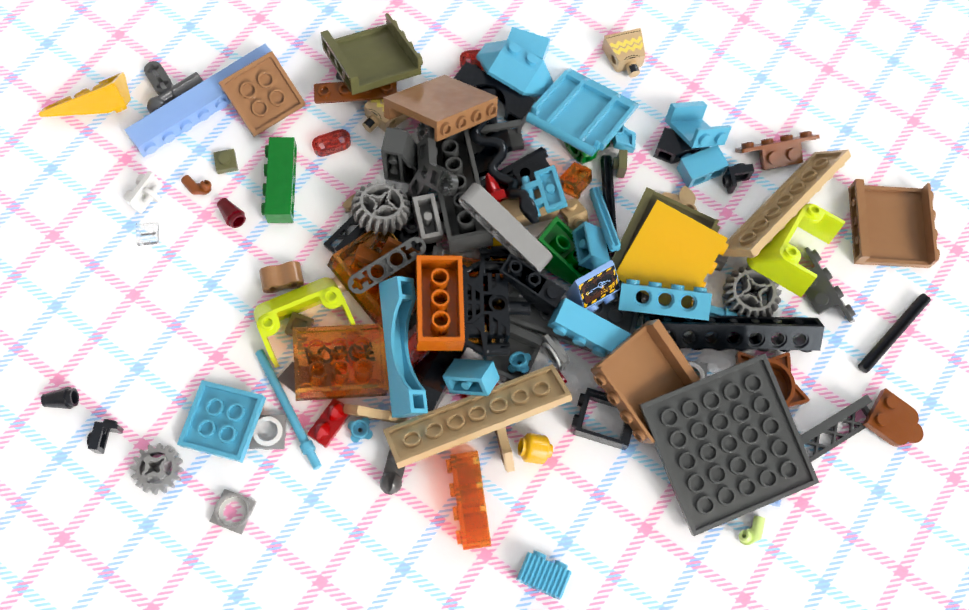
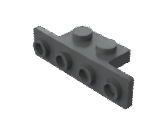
[804,247,856,323]

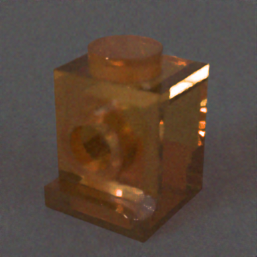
[560,162,592,199]

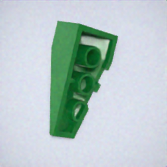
[536,216,593,285]

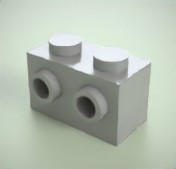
[411,193,446,245]

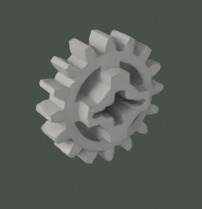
[130,443,184,495]

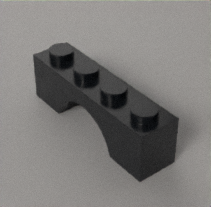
[454,61,535,127]

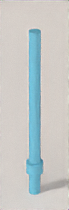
[255,349,322,470]

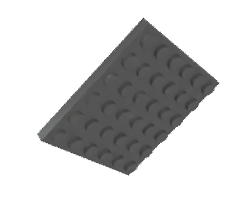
[639,353,820,536]

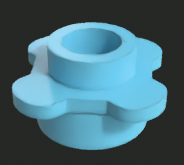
[508,351,532,373]
[348,418,373,443]

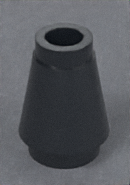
[41,386,79,409]

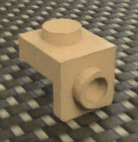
[559,197,589,231]

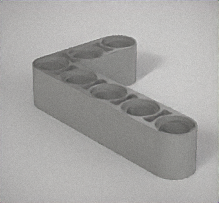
[458,183,553,272]

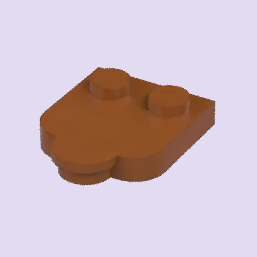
[863,388,924,447]

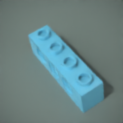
[618,279,712,321]

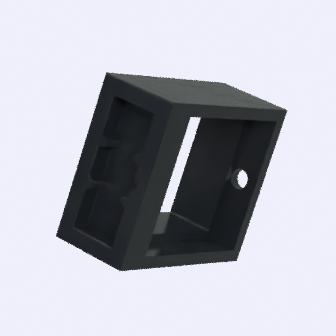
[571,387,633,451]

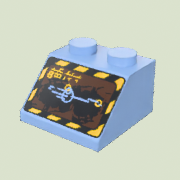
[565,260,620,313]

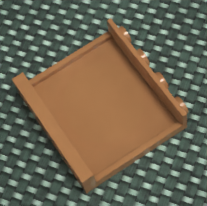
[383,74,498,142]
[848,179,940,268]
[590,319,700,444]

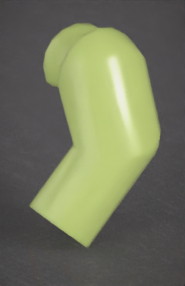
[738,516,765,545]

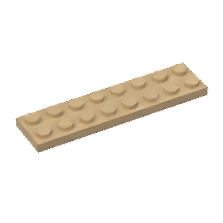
[723,149,852,258]
[383,364,572,469]

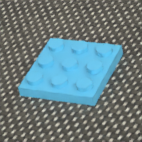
[177,380,266,463]

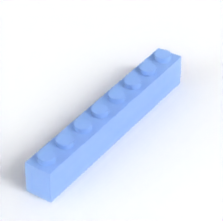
[124,43,279,157]

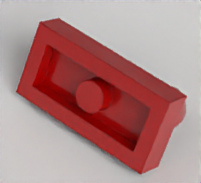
[485,173,508,202]
[307,398,350,448]

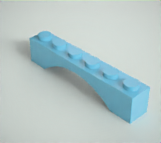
[379,276,428,418]

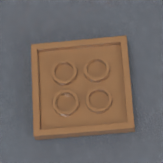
[218,51,306,138]

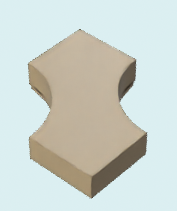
[343,404,407,423]
[495,427,515,473]

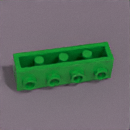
[261,137,297,223]

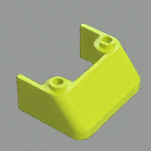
[747,203,845,297]
[253,277,358,368]

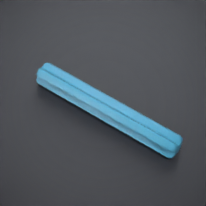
[589,187,621,252]

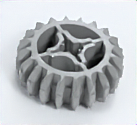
[351,180,410,236]
[722,266,782,317]

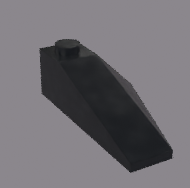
[413,339,470,412]

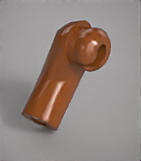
[181,175,212,195]

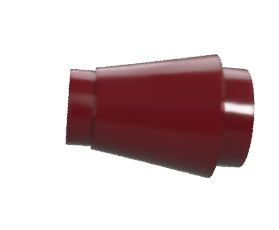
[217,198,246,228]

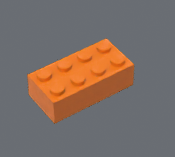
[415,255,465,351]

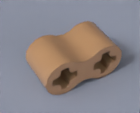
[259,261,304,293]

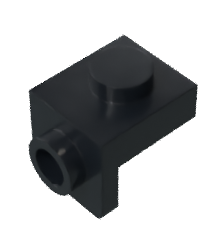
[722,163,755,194]
[87,419,124,454]

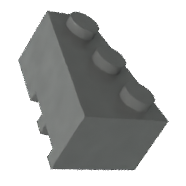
[381,127,418,184]

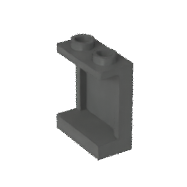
[487,323,544,383]

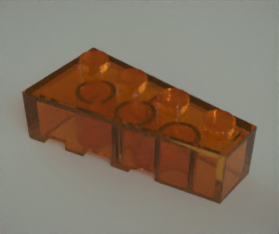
[445,449,492,550]

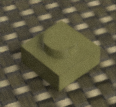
[213,148,239,174]
[612,149,628,178]
[284,312,314,341]

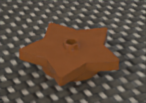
[735,351,810,408]

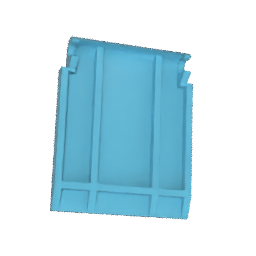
[526,68,640,157]

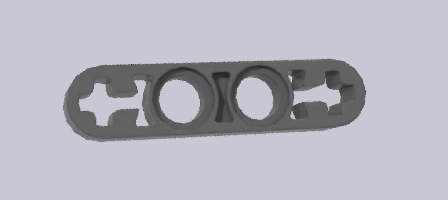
[348,237,426,294]

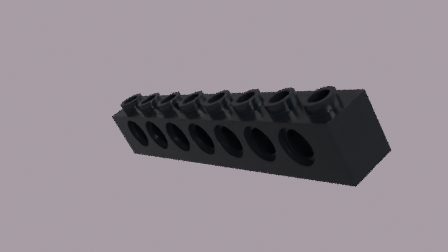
[642,314,825,353]

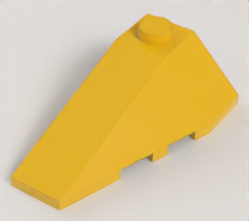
[38,72,131,117]

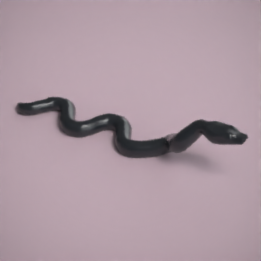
[469,120,539,224]

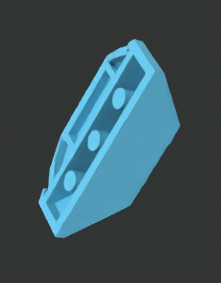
[476,40,554,97]

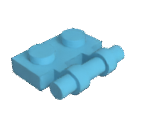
[521,165,568,217]

